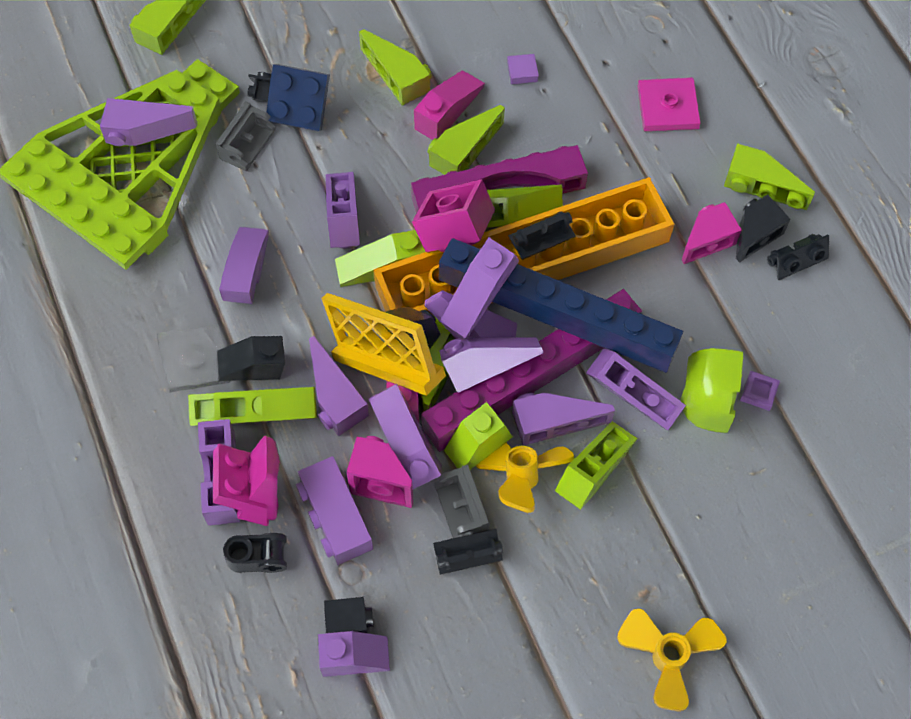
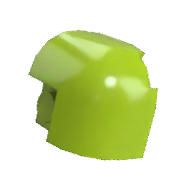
[680,348,743,433]

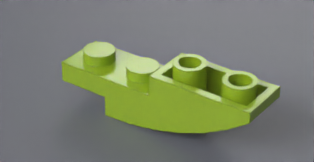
[188,387,317,426]

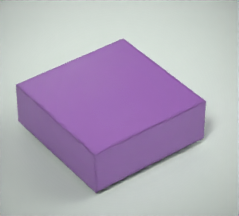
[507,54,539,84]
[740,371,780,411]

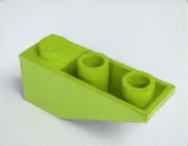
[724,143,815,210]
[487,184,563,227]

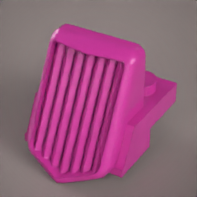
[213,436,280,526]

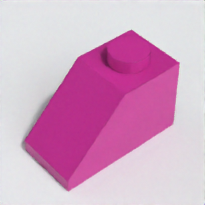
[682,202,742,264]

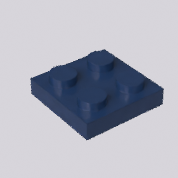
[266,64,330,131]

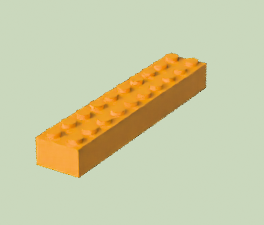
[373,177,674,315]

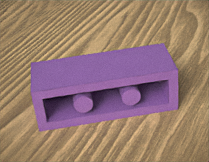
[296,456,373,565]

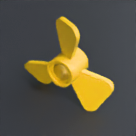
[476,442,574,513]
[617,608,727,712]

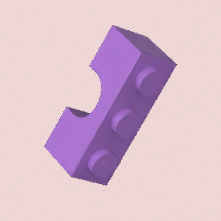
[198,419,240,526]

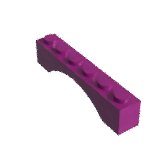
[411,145,588,214]

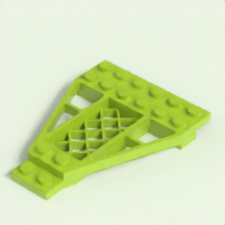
[0,59,240,270]

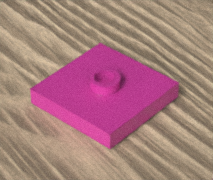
[637,78,701,131]

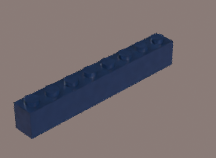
[439,238,684,373]

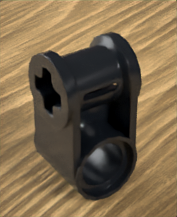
[223,533,287,573]

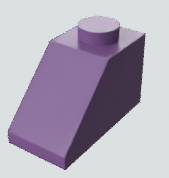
[318,631,390,677]

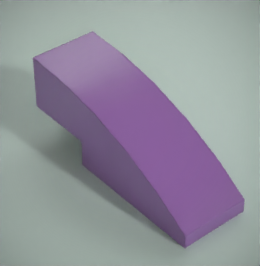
[219,227,269,304]

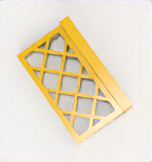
[321,293,446,396]

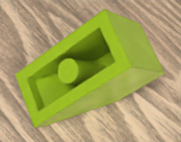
[444,402,513,470]

